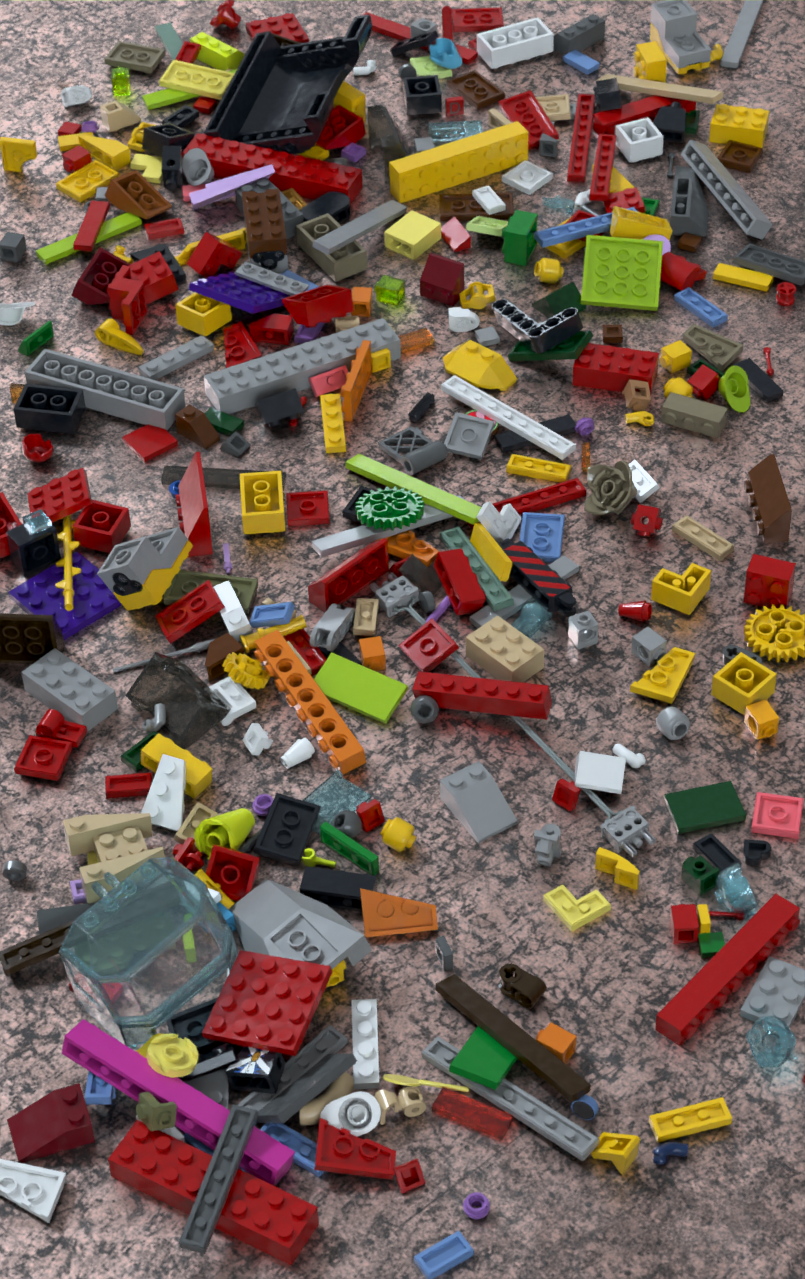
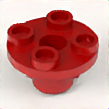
[209,0,241,29]

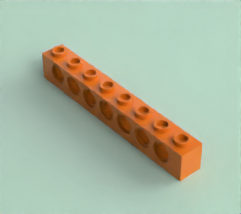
[254,630,366,775]

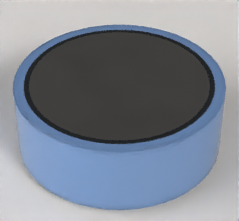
[571,1095,599,1120]

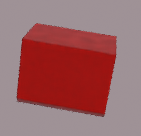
[206,844,260,901]

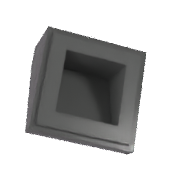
[539,134,558,157]
[220,431,251,457]

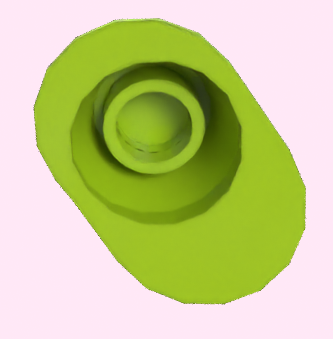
[718,365,750,413]

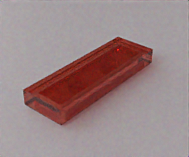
[432,1087,513,1140]

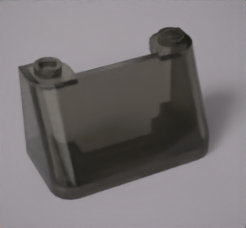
[367,104,413,183]
[125,652,231,749]

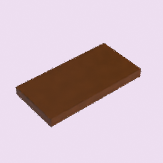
[439,192,514,222]

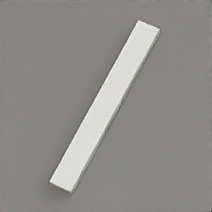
[441,375,576,460]

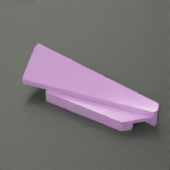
[189,164,275,210]

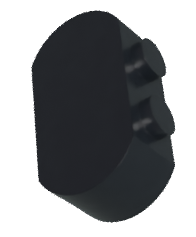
[301,191,350,225]

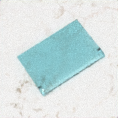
[303,770,371,836]

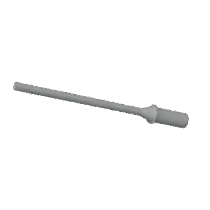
[113,638,216,673]

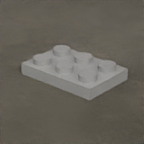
[740,956,805,1035]

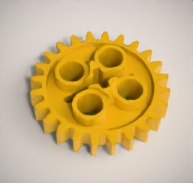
[744,604,805,662]

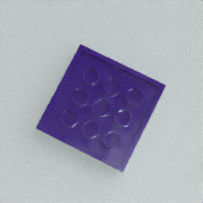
[189,272,291,314]
[8,551,122,640]

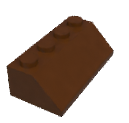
[744,454,792,544]

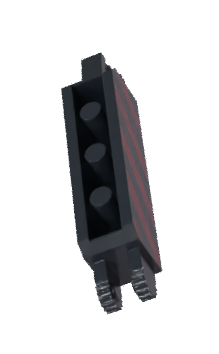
[498,539,576,618]

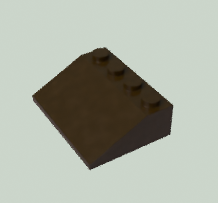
[0,613,65,664]

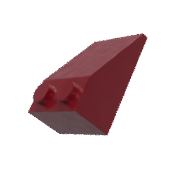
[7,1083,95,1163]

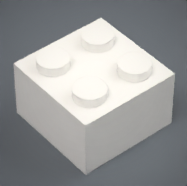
[615,117,664,163]

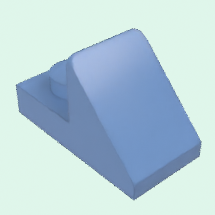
[85,1071,116,1105]

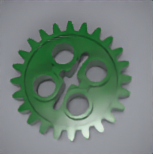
[355,486,424,531]

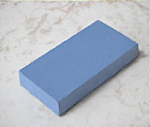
[563,50,600,75]
[249,602,295,628]
[414,1231,474,1279]

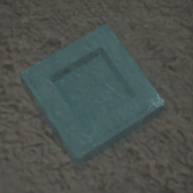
[22,509,52,534]

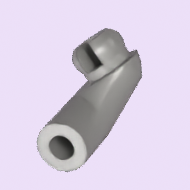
[142,703,166,734]

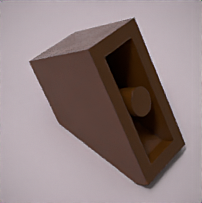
[175,404,220,450]
[205,633,244,683]

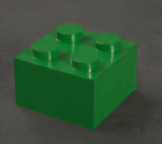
[502,210,538,266]

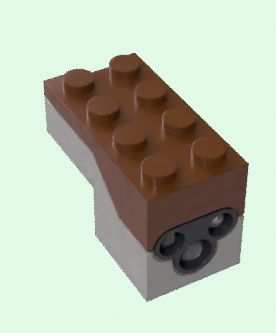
[242,189,288,273]

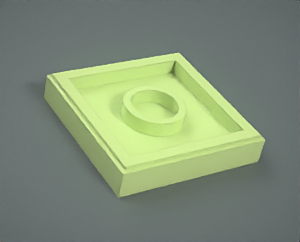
[410,55,452,79]
[466,216,508,237]

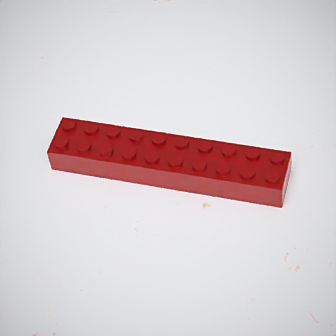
[182,133,363,205]

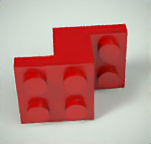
[107,265,148,335]

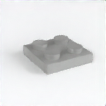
[444,412,495,460]

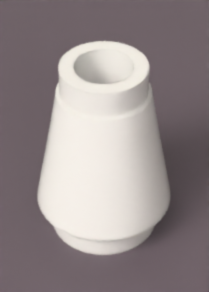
[280,737,315,769]

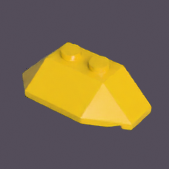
[443,340,517,391]

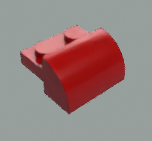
[660,252,707,291]

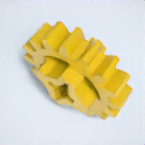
[222,652,270,690]

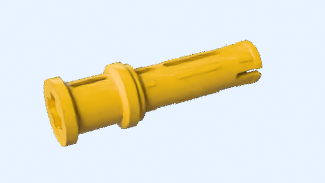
[240,614,307,654]

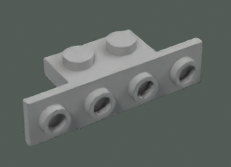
[235,262,309,296]

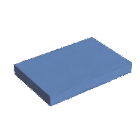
[519,512,565,563]

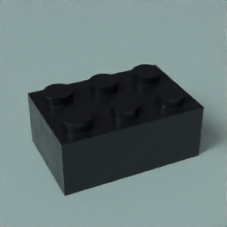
[14,383,86,434]

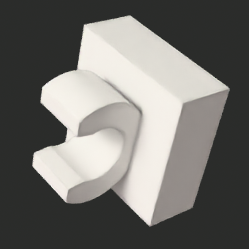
[242,723,273,756]

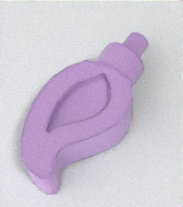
[223,543,232,574]

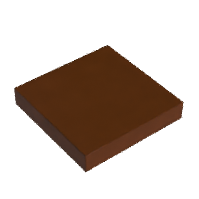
[717,140,763,173]

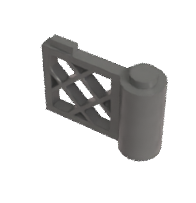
[378,426,448,476]

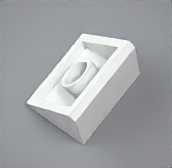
[575,751,626,794]

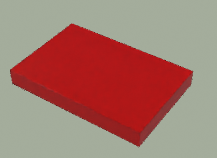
[452,7,504,33]
[155,580,225,644]

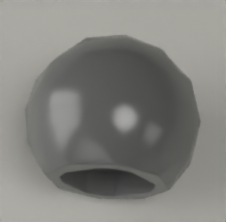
[410,695,439,724]
[332,810,362,839]

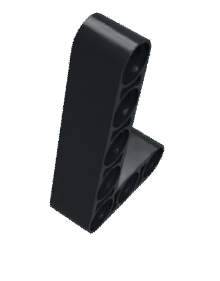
[492,299,583,353]

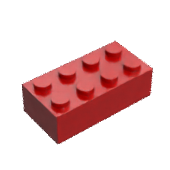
[572,343,659,395]

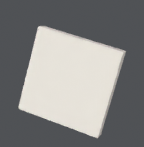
[502,160,553,195]

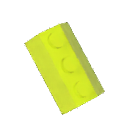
[190,32,245,71]

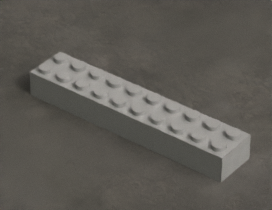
[204,318,401,414]

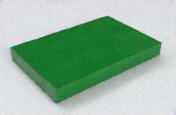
[449,1026,518,1090]

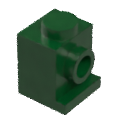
[681,855,720,896]

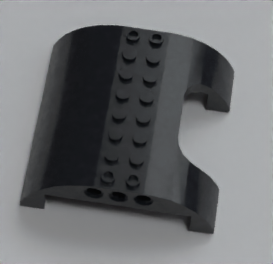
[204,14,372,154]

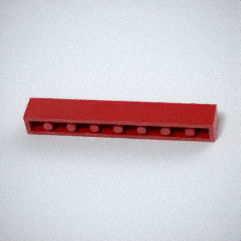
[655,893,800,1046]

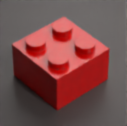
[129,251,179,304]
[72,500,131,553]
[743,554,796,609]

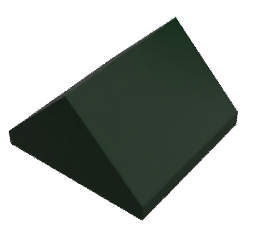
[532,281,586,318]

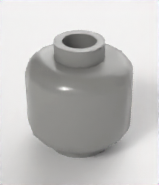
[656,707,690,740]

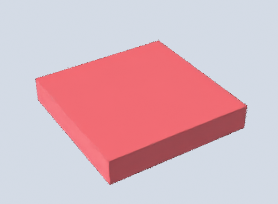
[751,792,804,839]

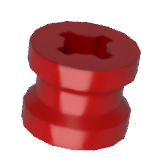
[776,282,796,306]

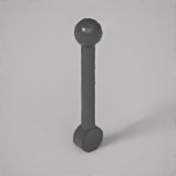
[667,153,675,178]

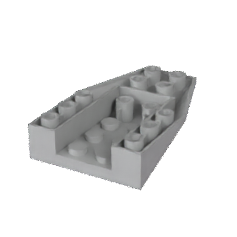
[229,879,372,969]

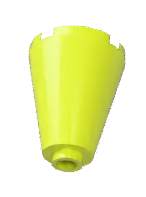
[194,808,255,860]

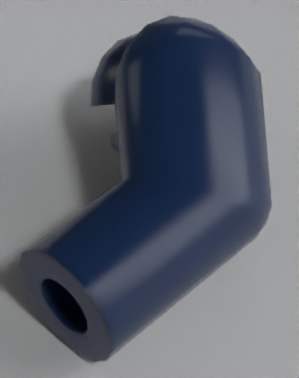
[652,1142,688,1164]

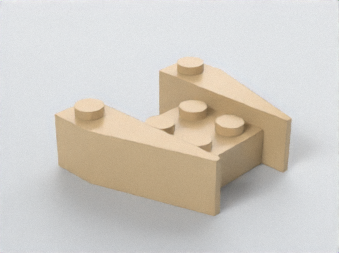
[63,813,166,904]

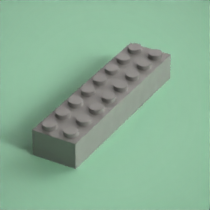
[25,349,186,430]

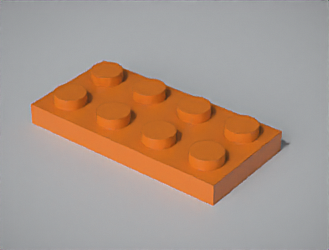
[341,340,372,422]

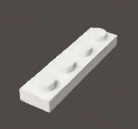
[352,999,380,1089]

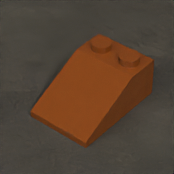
[104,170,172,219]

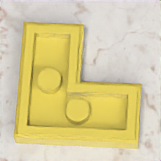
[130,154,163,184]
[543,884,611,932]

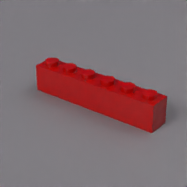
[593,95,696,135]
[412,671,552,720]

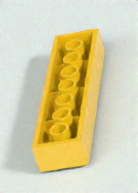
[389,121,528,204]

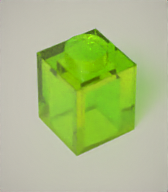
[111,67,131,96]
[374,275,405,306]

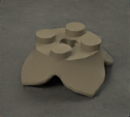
[584,461,637,515]

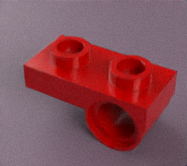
[35,709,87,748]

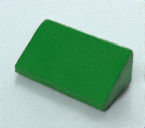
[18,320,54,357]

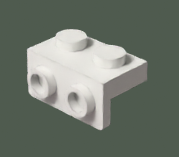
[629,460,660,503]

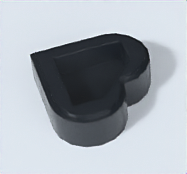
[743,839,772,866]

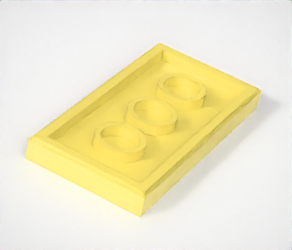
[159,60,235,100]

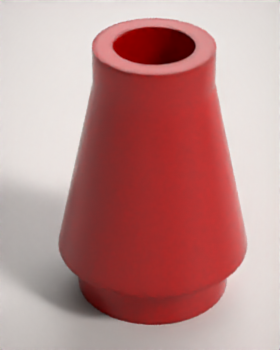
[618,600,652,622]

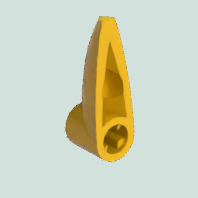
[94,318,144,355]

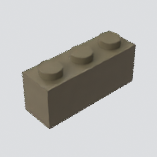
[661,392,728,438]

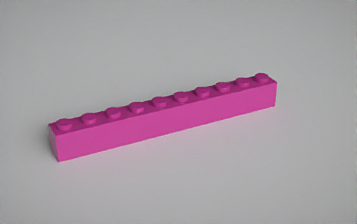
[61,1019,295,1186]

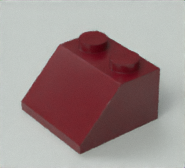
[420,253,465,307]

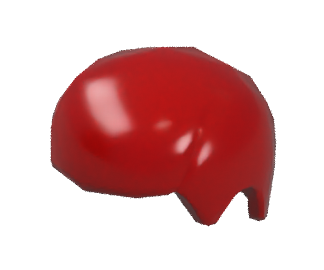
[22,434,54,462]

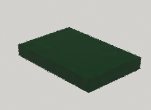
[664,781,746,834]

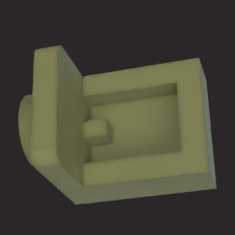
[136,1092,177,1132]

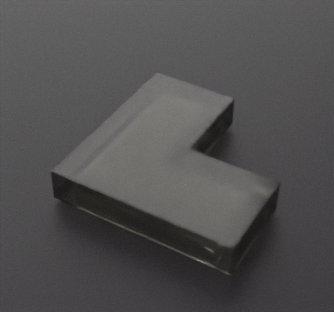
[398,554,442,596]

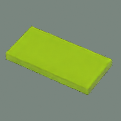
[314,652,408,724]

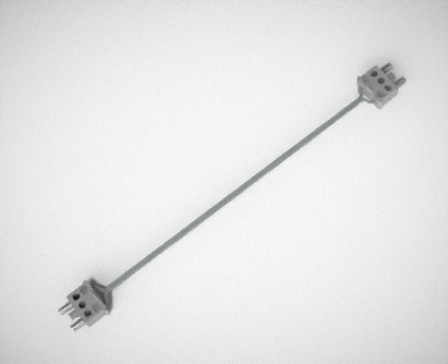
[370,573,656,857]

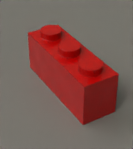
[433,548,486,616]

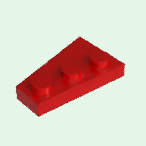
[223,322,262,368]
[314,1118,396,1180]

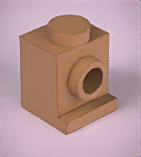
[622,379,651,412]

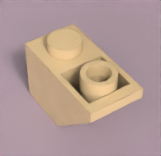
[100,101,141,132]

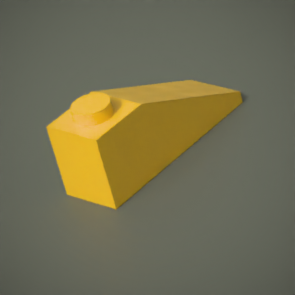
[78,134,131,171]

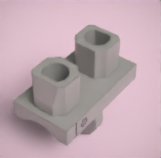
[534,824,562,867]

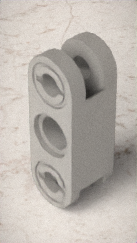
[310,603,355,652]

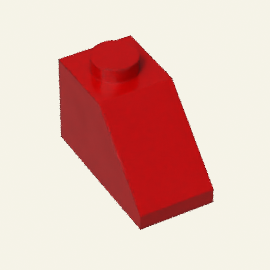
[249,314,294,345]

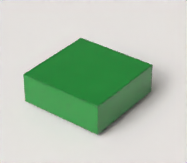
[698,932,725,958]

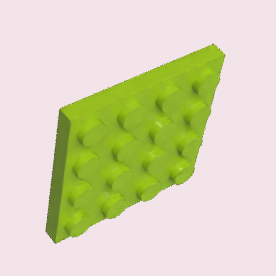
[581,235,663,311]

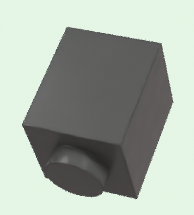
[0,232,27,263]

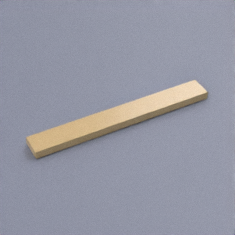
[597,74,723,104]

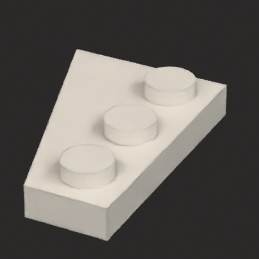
[141,754,186,832]
[0,1159,67,1223]

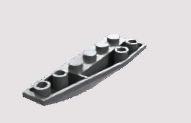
[670,166,709,236]

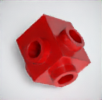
[631,504,663,537]

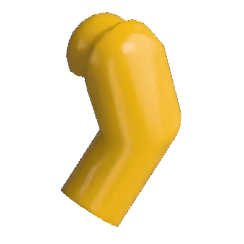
[113,246,134,264]
[624,411,654,426]

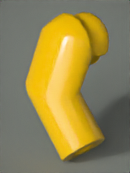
[710,44,724,62]

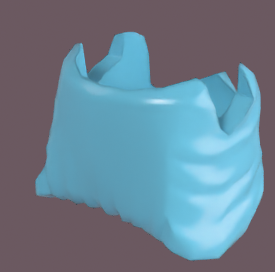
[429,38,463,69]

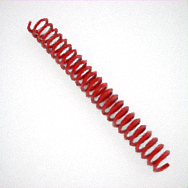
[442,6,453,42]

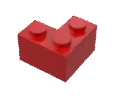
[186,232,242,278]

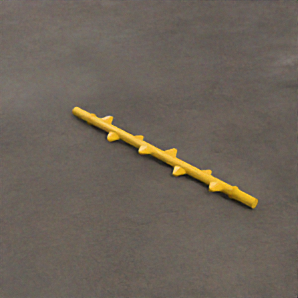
[55,514,81,611]

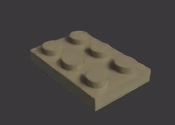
[104,41,166,73]

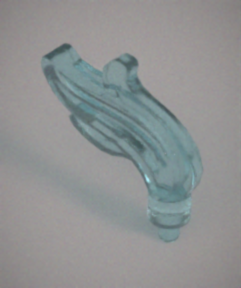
[542,195,574,214]

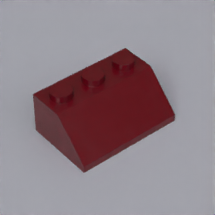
[71,247,131,305]

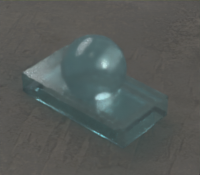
[511,601,553,638]

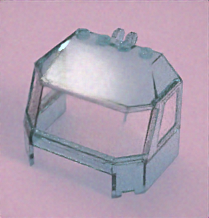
[59,857,238,1047]

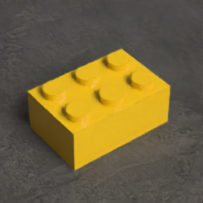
[709,104,769,148]
[240,471,286,534]

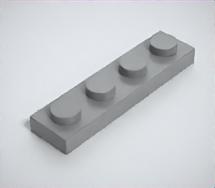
[138,335,214,380]

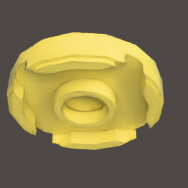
[146,1033,199,1078]

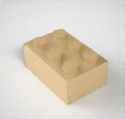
[466,615,544,683]

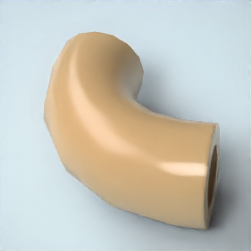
[300,1072,354,1126]

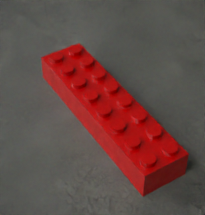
[108,1120,319,1266]

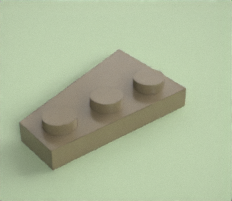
[683,324,744,371]

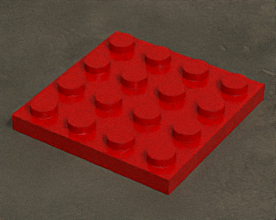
[202,950,333,1056]

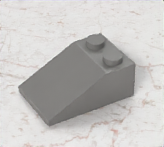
[440,761,518,843]

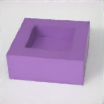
[341,142,366,163]

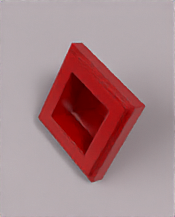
[393,1158,426,1193]

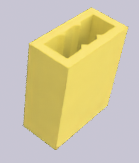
[384,210,441,260]

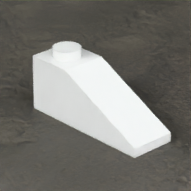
[214,580,253,642]

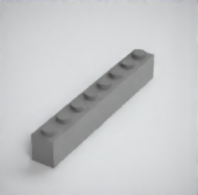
[681,139,773,240]

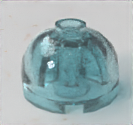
[713,863,758,913]

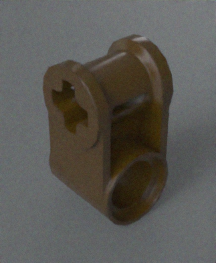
[498,964,547,1009]

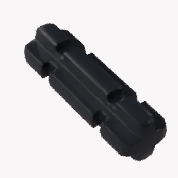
[408,392,435,422]

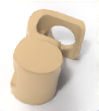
[375,1086,426,1125]

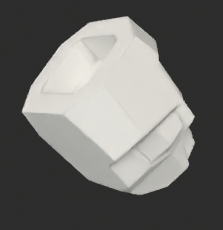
[61,85,93,107]
[448,307,480,332]

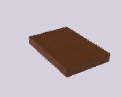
[447,70,505,110]

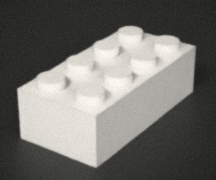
[477,17,553,69]

